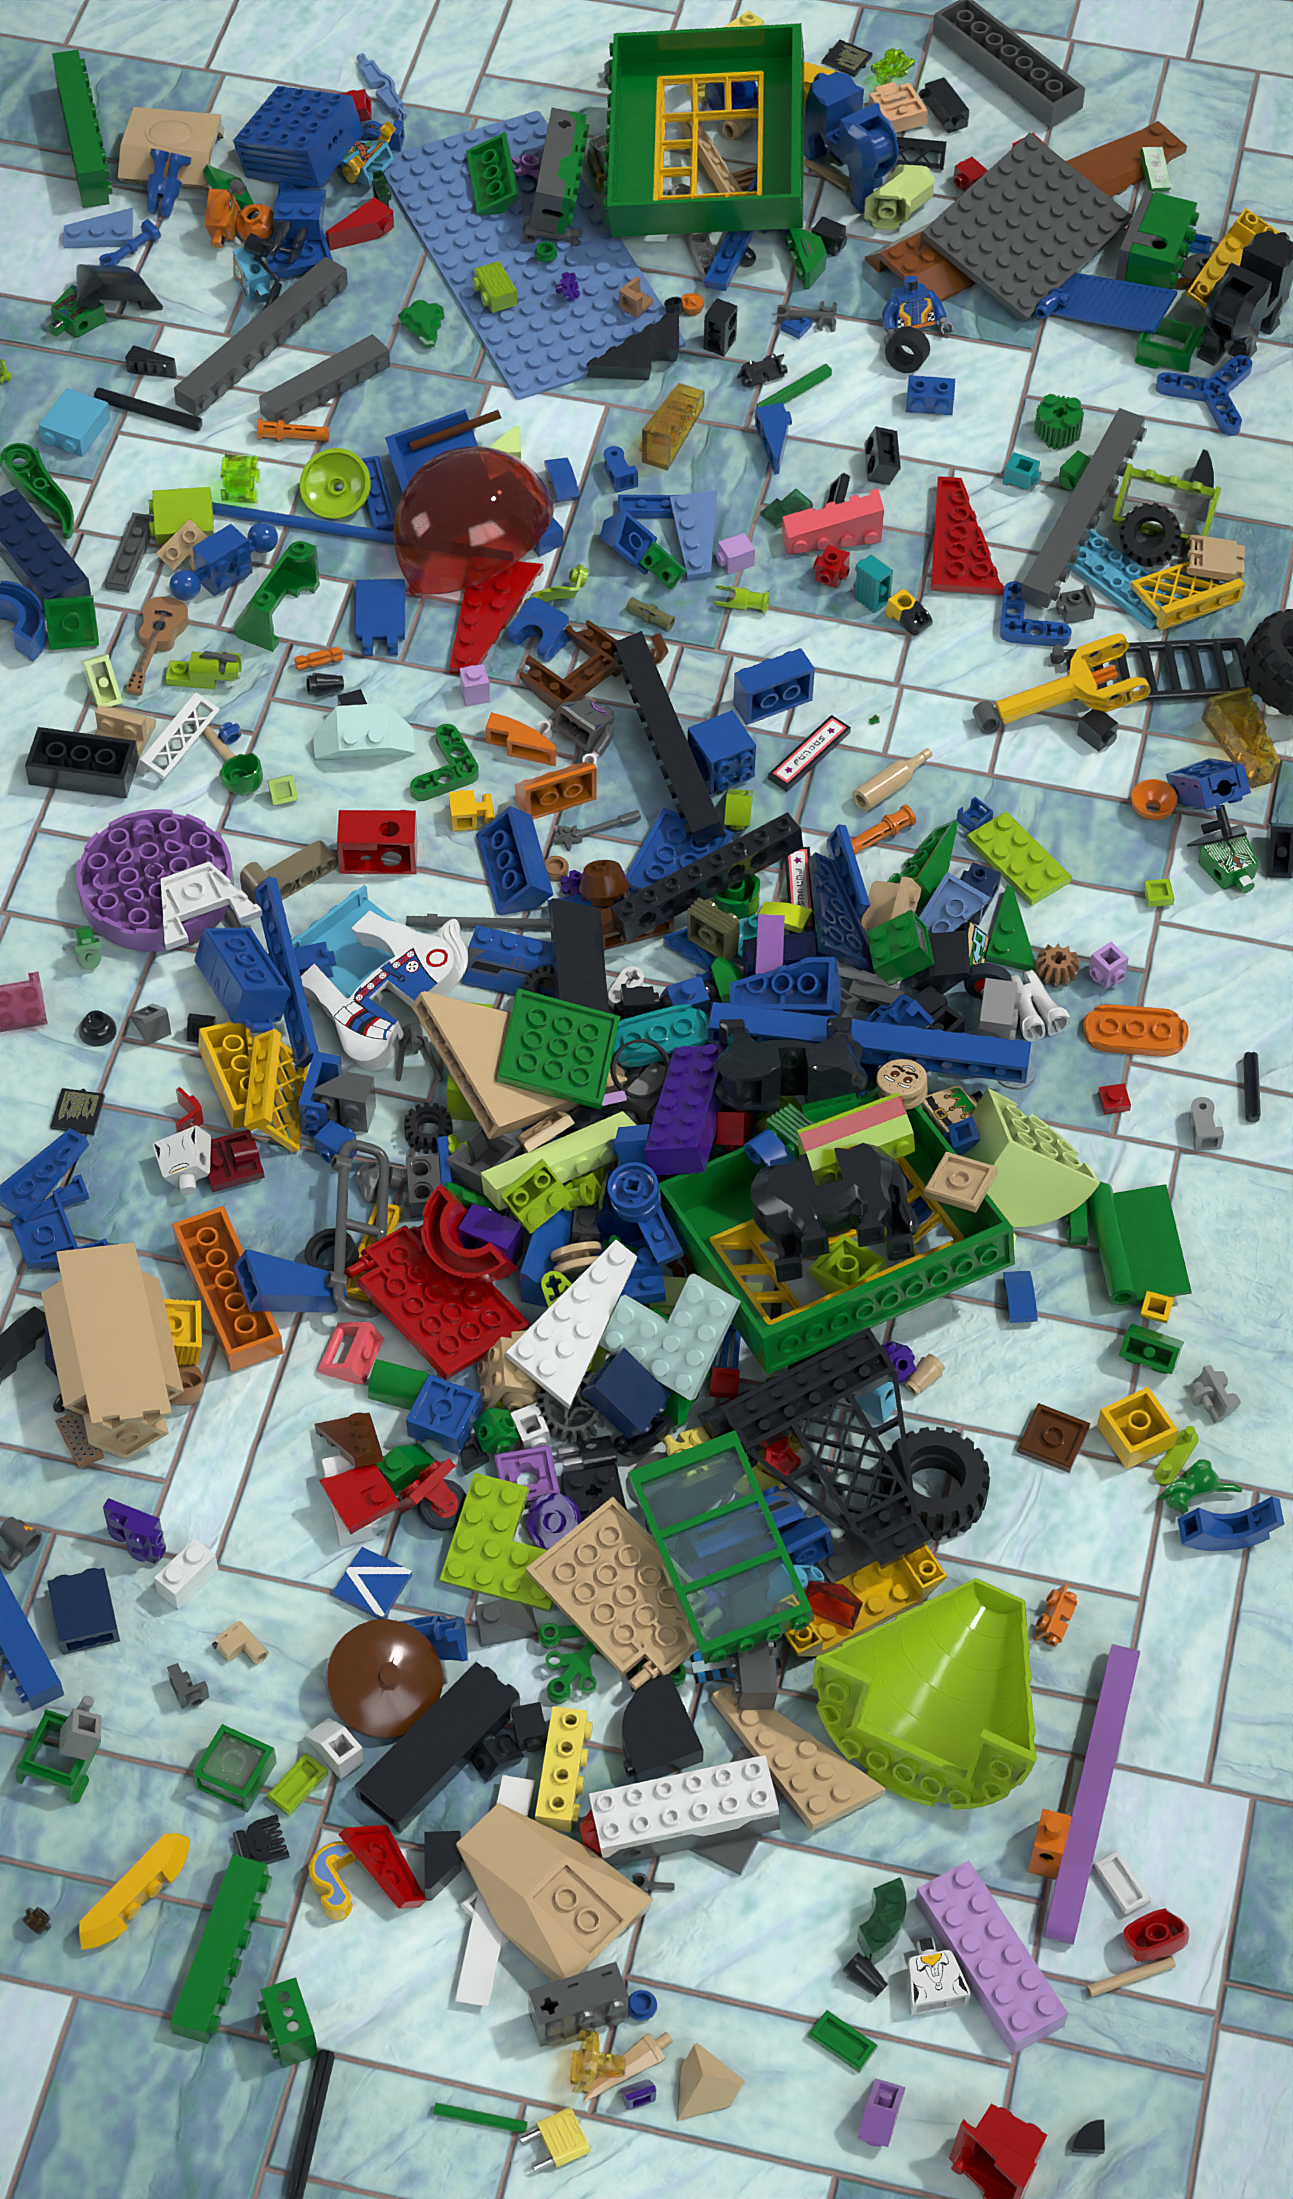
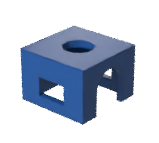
[956,796,994,832]

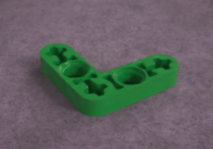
[410,724,479,801]

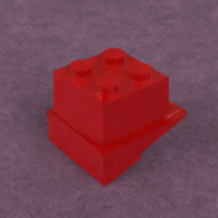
[949,2103,1048,2199]

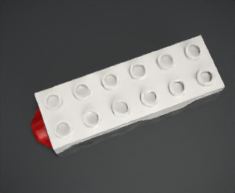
[580,1755,780,1866]

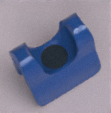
[507,597,571,662]

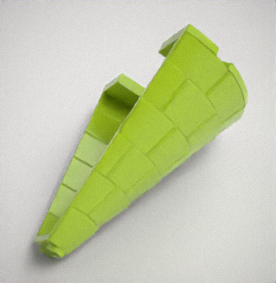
[812,1578,1038,1810]

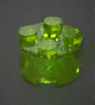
[221,454,260,503]

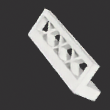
[136,692,220,781]

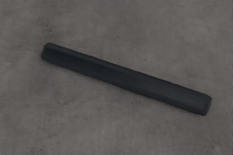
[94,387,203,431]
[285,2049,335,2199]

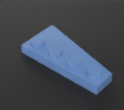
[670,490,717,580]

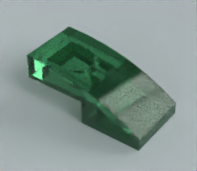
[760,488,813,529]

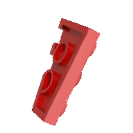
[338,1825,427,1909]

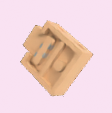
[868,82,928,133]

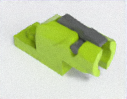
[165,651,242,689]

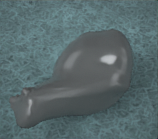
[355,1162,379,1202]

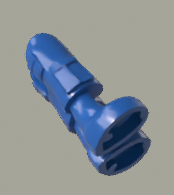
[147,148,192,217]

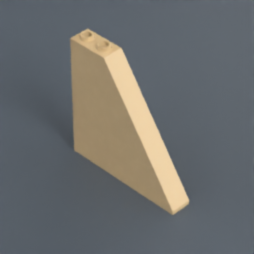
[412,991,627,1140]

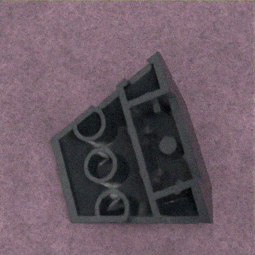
[76,264,163,310]

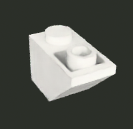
[305,1718,364,1780]

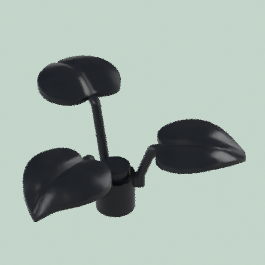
[243,220,308,311]

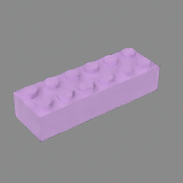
[915,1860,1068,2056]

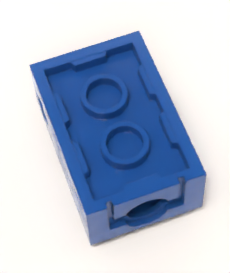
[1166,758,1251,812]

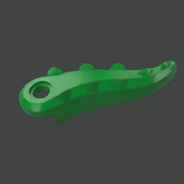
[0,443,74,539]

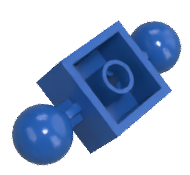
[169,522,278,601]

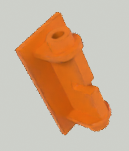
[1033,1584,1078,1646]

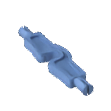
[356,53,407,121]

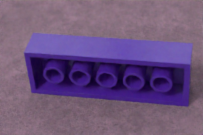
[644,1044,726,1175]

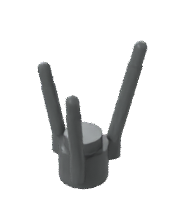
[396,1024,443,1082]

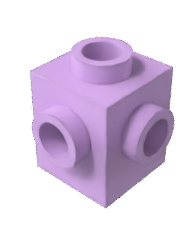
[1089,941,1129,989]

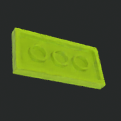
[967,811,1072,906]

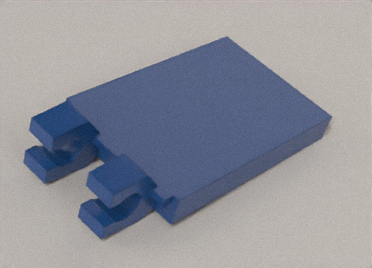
[356,579,405,656]

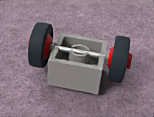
[962,963,1021,1040]

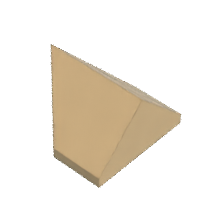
[677,2043,745,2121]

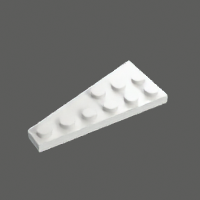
[505,1240,637,1409]

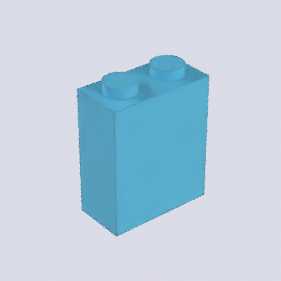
[39,388,111,457]

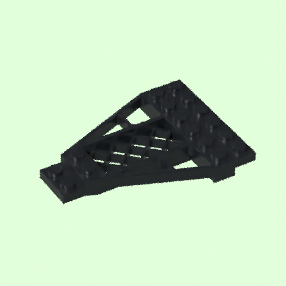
[720,1327,932,1570]

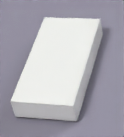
[1092,1850,1152,1917]

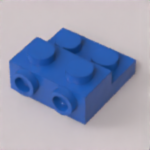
[616,1247,666,1306]

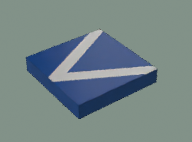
[333,1547,412,1619]

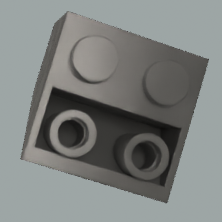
[313,1072,376,1133]

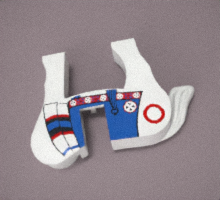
[301,911,468,1071]

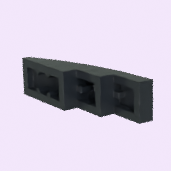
[0,1306,46,1382]

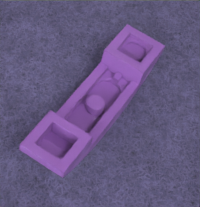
[755,914,785,975]

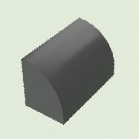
[849,978,906,1014]

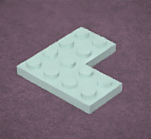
[599,1274,741,1401]

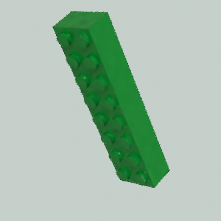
[52,50,112,208]

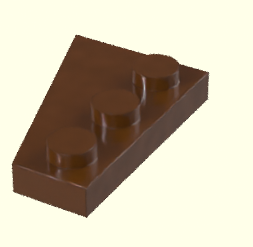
[315,1412,384,1468]

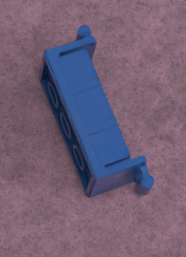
[194,927,290,1033]

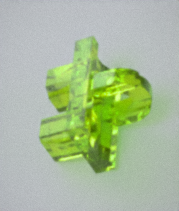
[871,47,915,85]

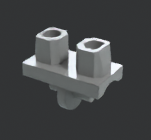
[1191,1365,1241,1423]

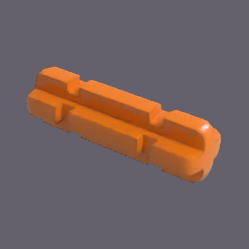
[294,647,343,671]

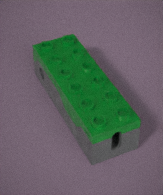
[529,107,589,235]

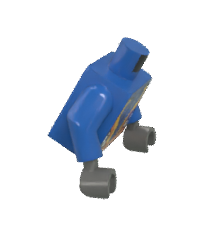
[882,275,954,345]

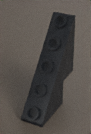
[586,311,679,381]

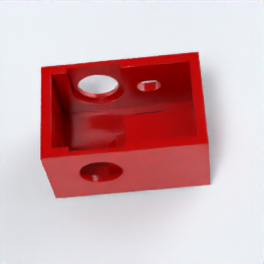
[337,810,418,874]

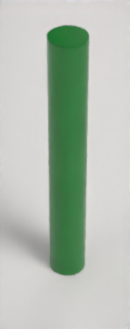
[433,2102,528,2133]

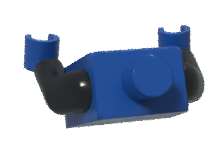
[655,969,719,1014]

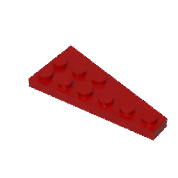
[931,476,1004,595]
[449,557,544,674]

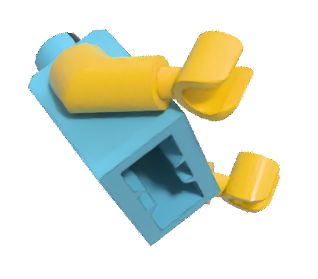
[339,121,396,185]

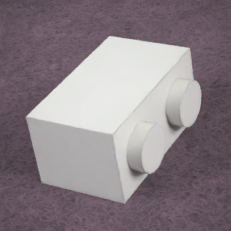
[154,1538,218,1610]

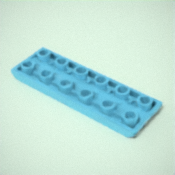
[1069,529,1183,628]

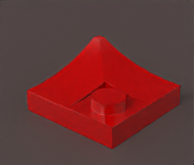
[320,1464,401,1535]

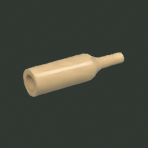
[852,748,933,812]

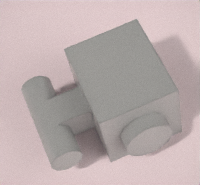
[59,1695,102,1760]

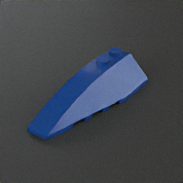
[520,1180,574,1308]

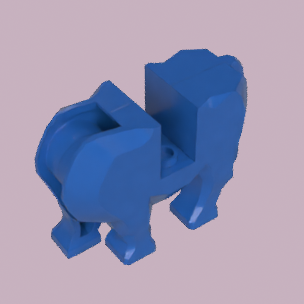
[804,71,899,213]

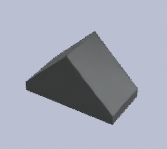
[129,1003,171,1045]

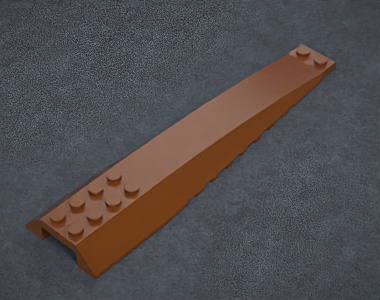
[865,121,1187,302]

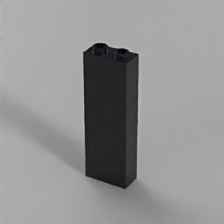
[355,1662,520,1834]

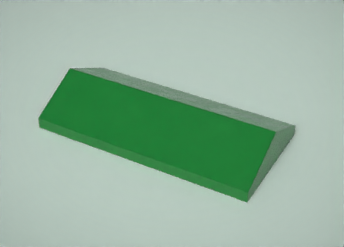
[466,132,519,216]

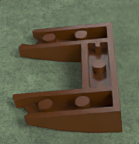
[519,620,625,711]

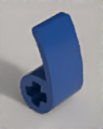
[744,1129,795,1166]

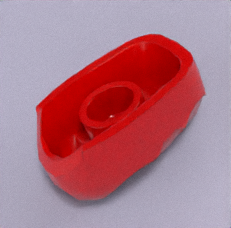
[1123,1908,1190,1962]

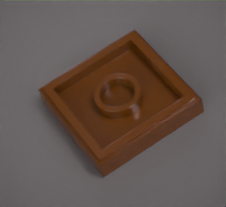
[1017,1403,1091,1473]

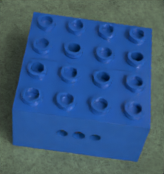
[233,86,364,188]

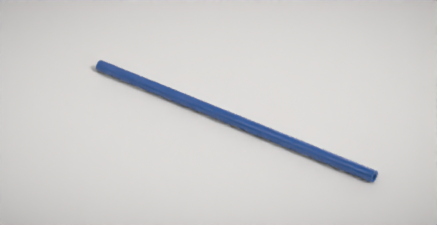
[212,502,513,560]

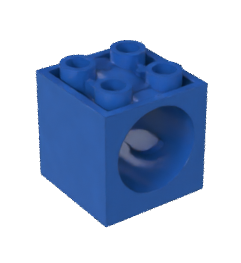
[688,710,756,795]

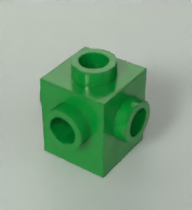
[472,1408,521,1454]

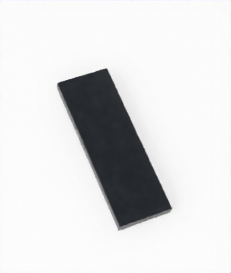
[549,898,609,1013]

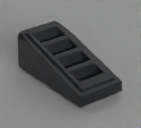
[125,345,177,378]

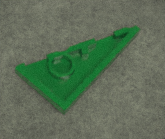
[985,886,1035,971]

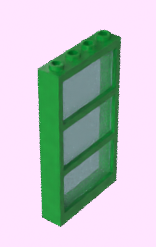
[628,1430,814,1664]

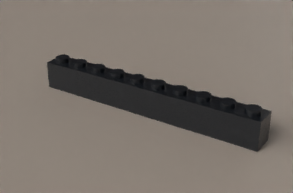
[613,631,726,846]

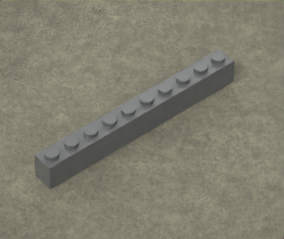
[174,256,348,417]
[1021,408,1147,608]

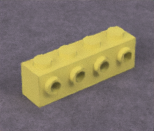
[535,1706,593,1832]

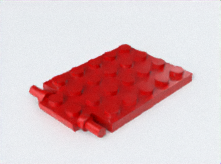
[345,1224,530,1380]

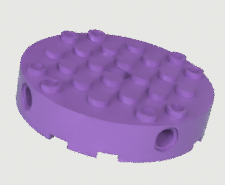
[76,809,234,951]

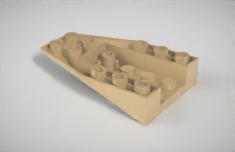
[456,1803,653,1982]

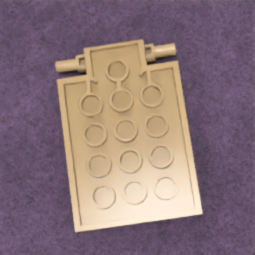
[526,1497,724,1690]

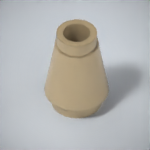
[721,118,753,140]
[905,1354,945,1395]

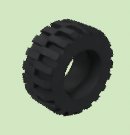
[879,1427,990,1540]

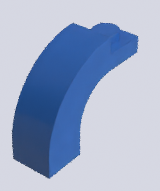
[1177,1496,1285,1551]

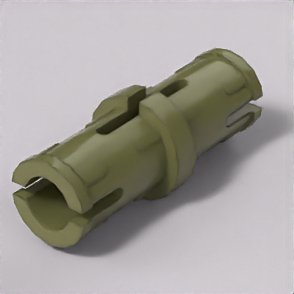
[626,597,675,631]

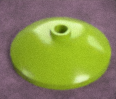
[300,448,371,520]

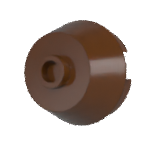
[579,860,630,907]

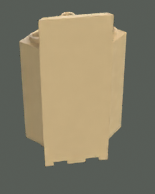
[41,1242,184,1459]

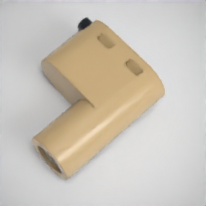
[212,1621,269,1664]

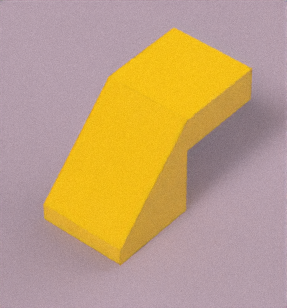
[1140,1291,1175,1324]

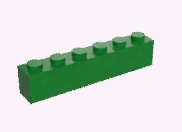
[170,1854,272,2044]

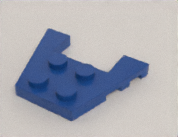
[10,1174,108,1269]

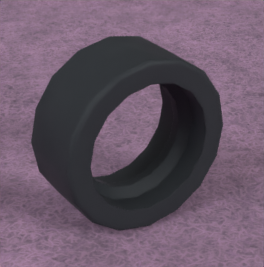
[304,1228,359,1275]

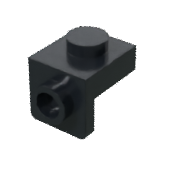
[471,1734,524,1782]

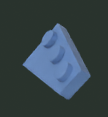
[63,207,134,248]
[918,872,992,939]

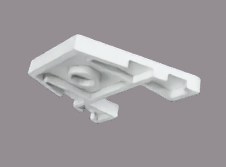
[161,862,262,951]

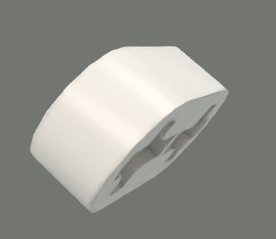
[608,966,644,1009]

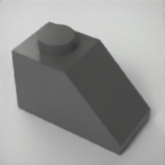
[475,1600,538,1647]

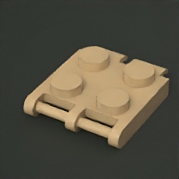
[1187,535,1245,581]

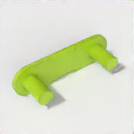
[1154,1426,1199,1486]

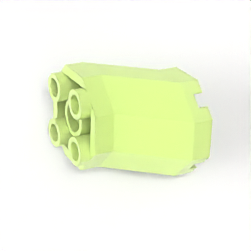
[864,165,934,230]

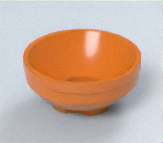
[236,204,274,240]
[1131,779,1178,820]

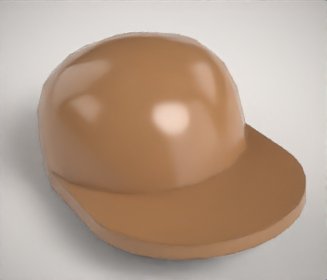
[169,1364,204,1406]

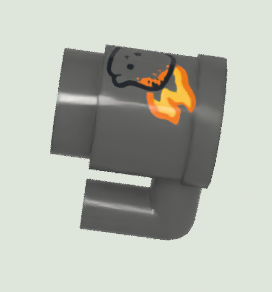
[0,1517,42,1571]

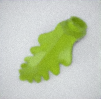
[521,564,588,609]

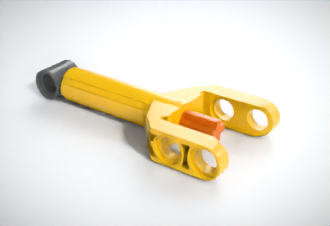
[972,633,1151,734]

